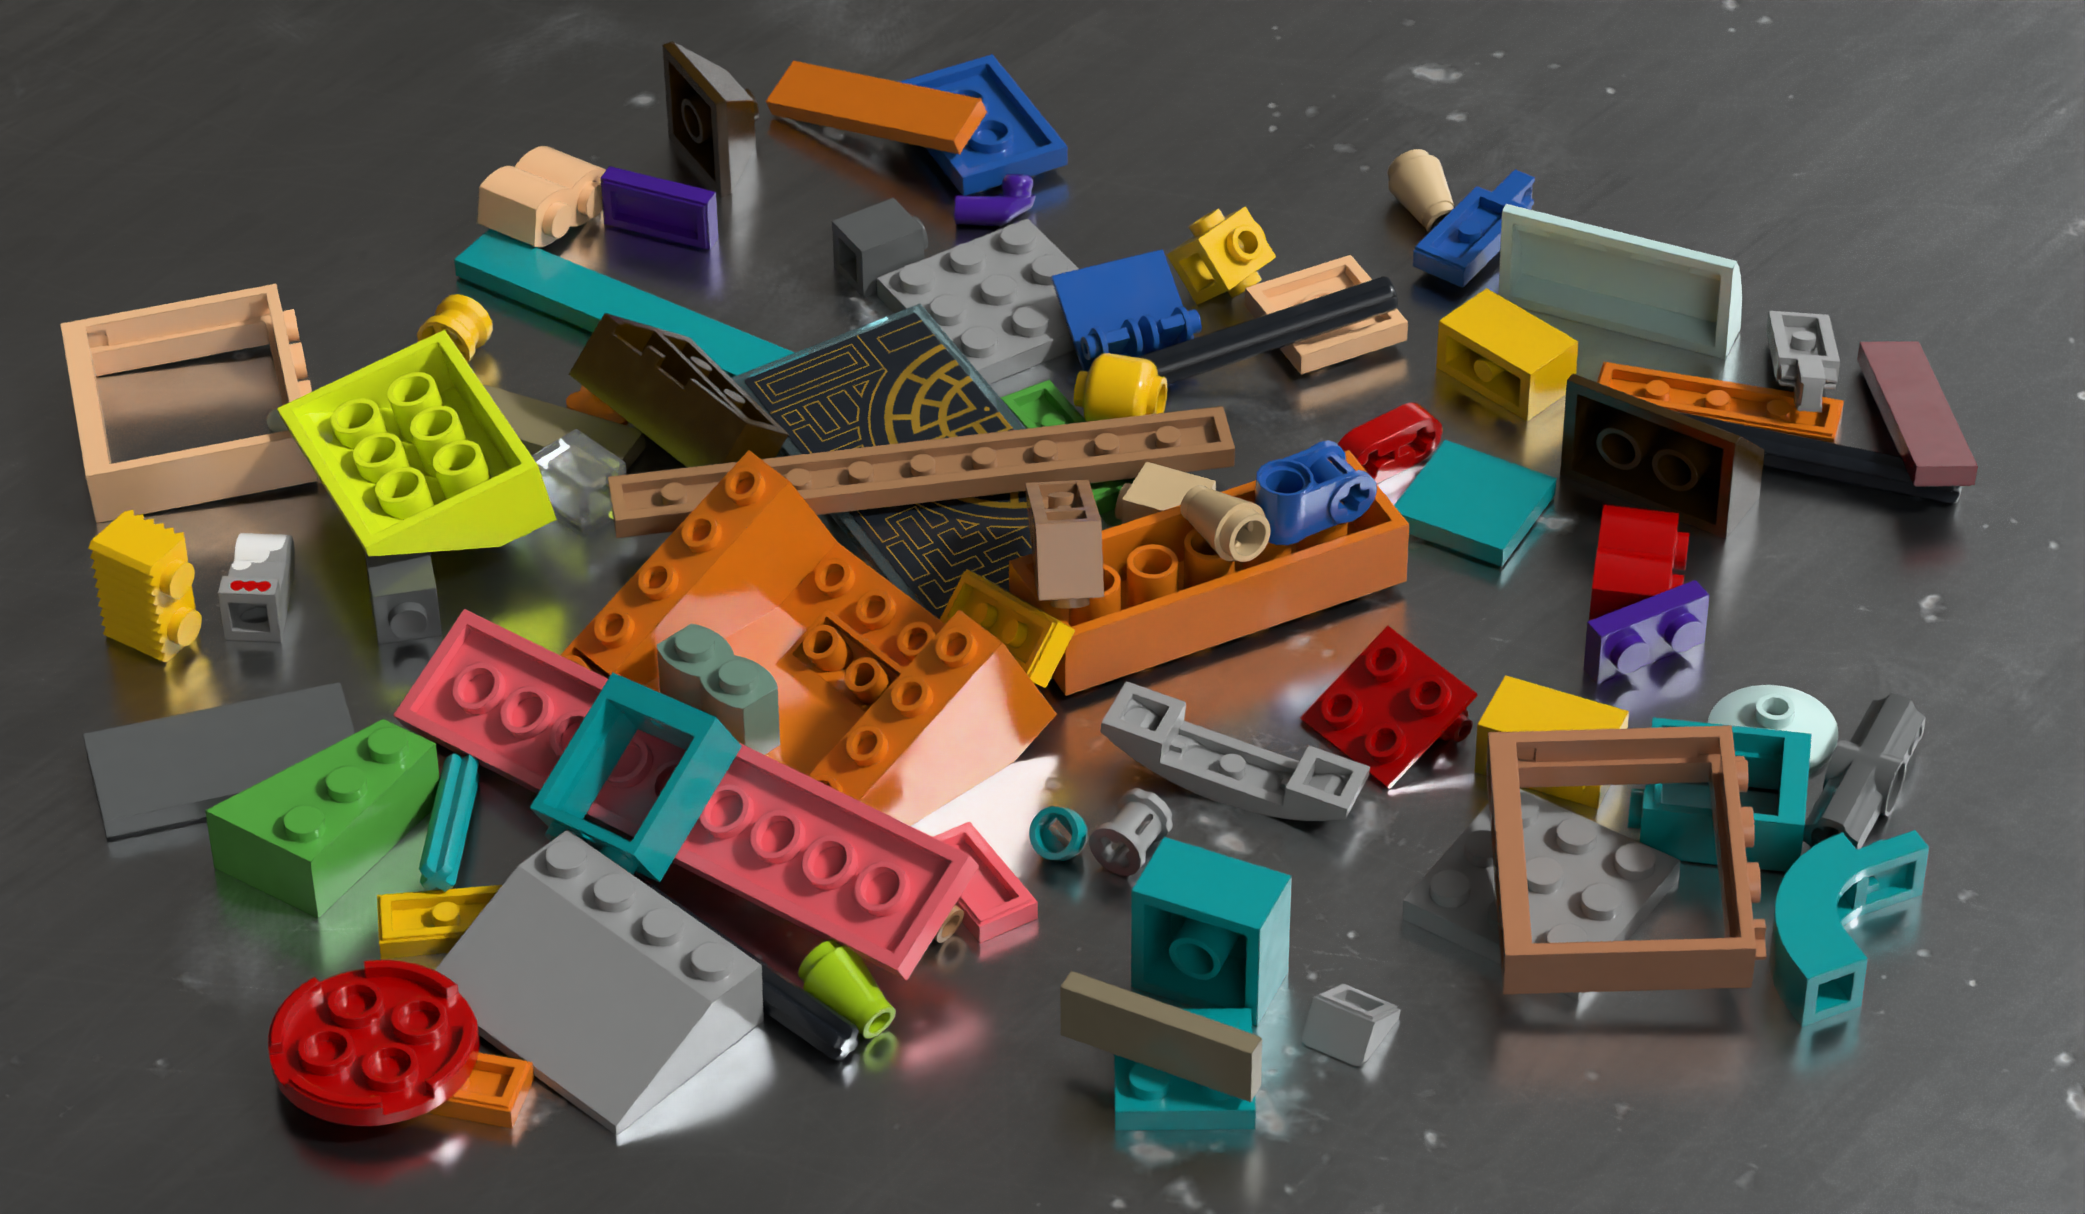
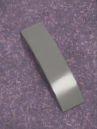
[1100,681,1370,821]

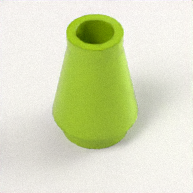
[798,939,896,1038]

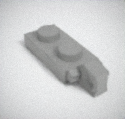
[1766,311,1840,412]

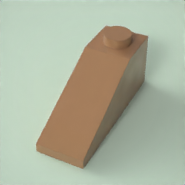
[1025,480,1104,609]

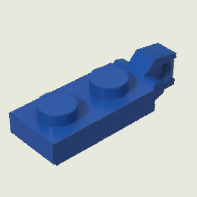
[1413,169,1535,288]

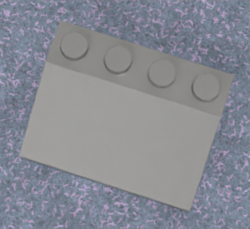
[435,830,763,1136]

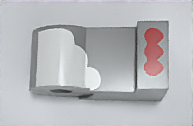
[218,533,295,642]

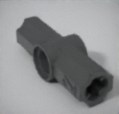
[1803,693,1926,849]

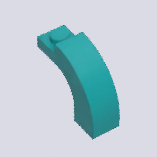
[1769,830,1929,1027]

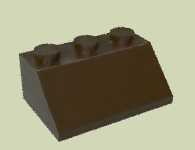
[1560,374,1764,539]

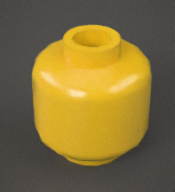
[1074,353,1167,422]

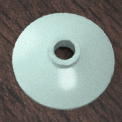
[1708,685,1838,774]

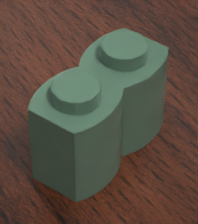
[657,624,780,755]

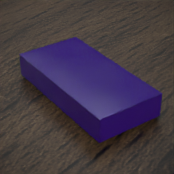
[600,166,719,250]

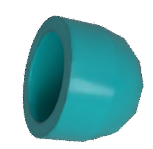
[1029,806,1088,861]

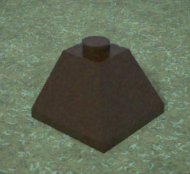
[662,41,759,198]

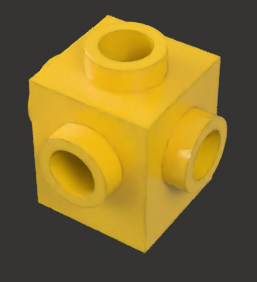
[1166,206,1276,305]

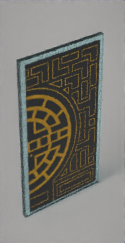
[732,304,1110,619]

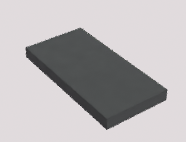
[83,682,355,838]

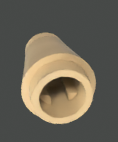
[1387,149,1455,233]
[1180,485,1271,562]

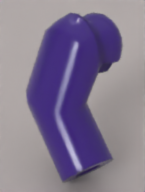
[955,174,1036,226]

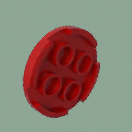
[268,960,479,1126]

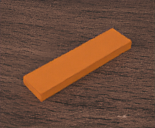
[765,60,987,154]
[1597,362,1844,443]

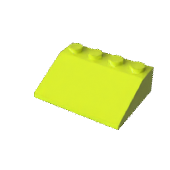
[277,330,557,557]

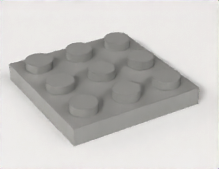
[877,219,1079,388]
[1402,789,1681,1000]

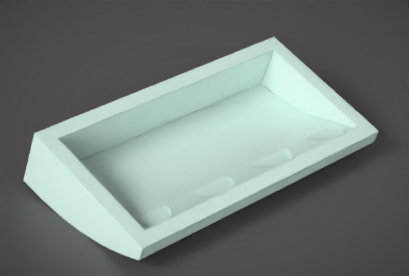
[1498,204,1742,359]

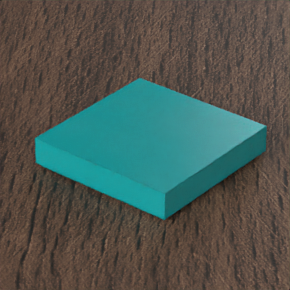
[1394,440,1557,566]

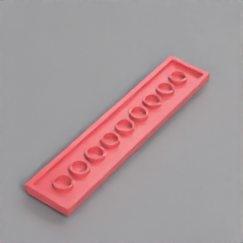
[393,609,979,981]

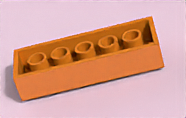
[1009,450,1409,696]

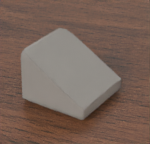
[1302,984,1401,1066]

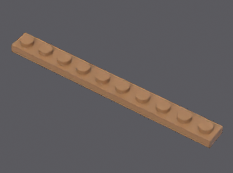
[608,406,1235,538]

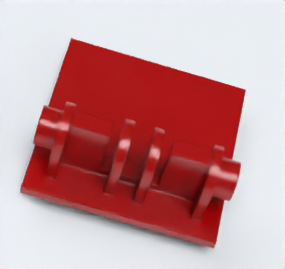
[1300,625,1478,789]

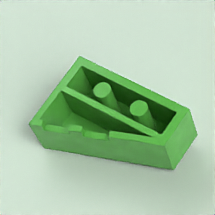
[205,719,440,919]

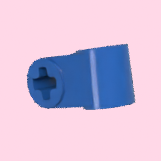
[1254,440,1377,545]

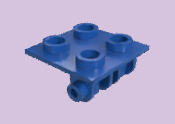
[1051,249,1202,372]

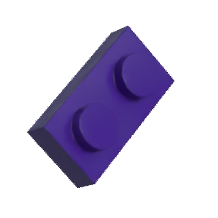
[1583,580,1710,685]

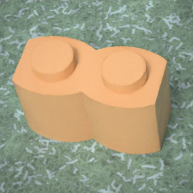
[477,146,606,247]

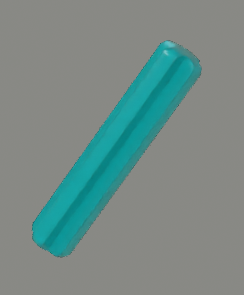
[419,753,480,892]

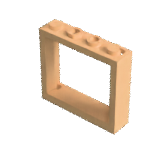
[60,284,317,523]

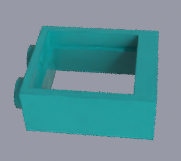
[530,672,742,882]
[1627,717,1812,872]

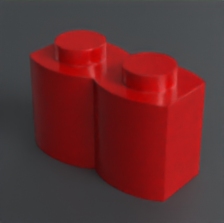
[1589,505,1690,621]

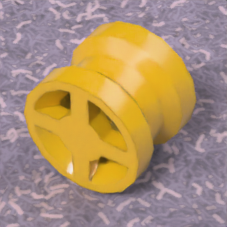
[417,294,493,364]

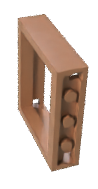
[1486,725,1767,995]

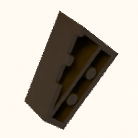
[569,313,789,468]

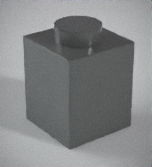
[832,198,928,298]
[364,550,442,644]

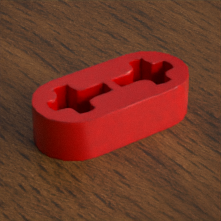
[1338,402,1443,484]

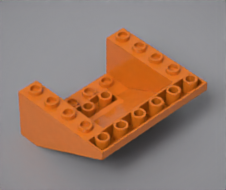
[560,450,1057,826]

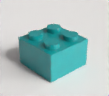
[1131,837,1292,1026]

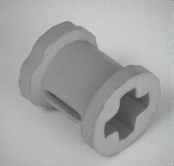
[1089,788,1173,876]

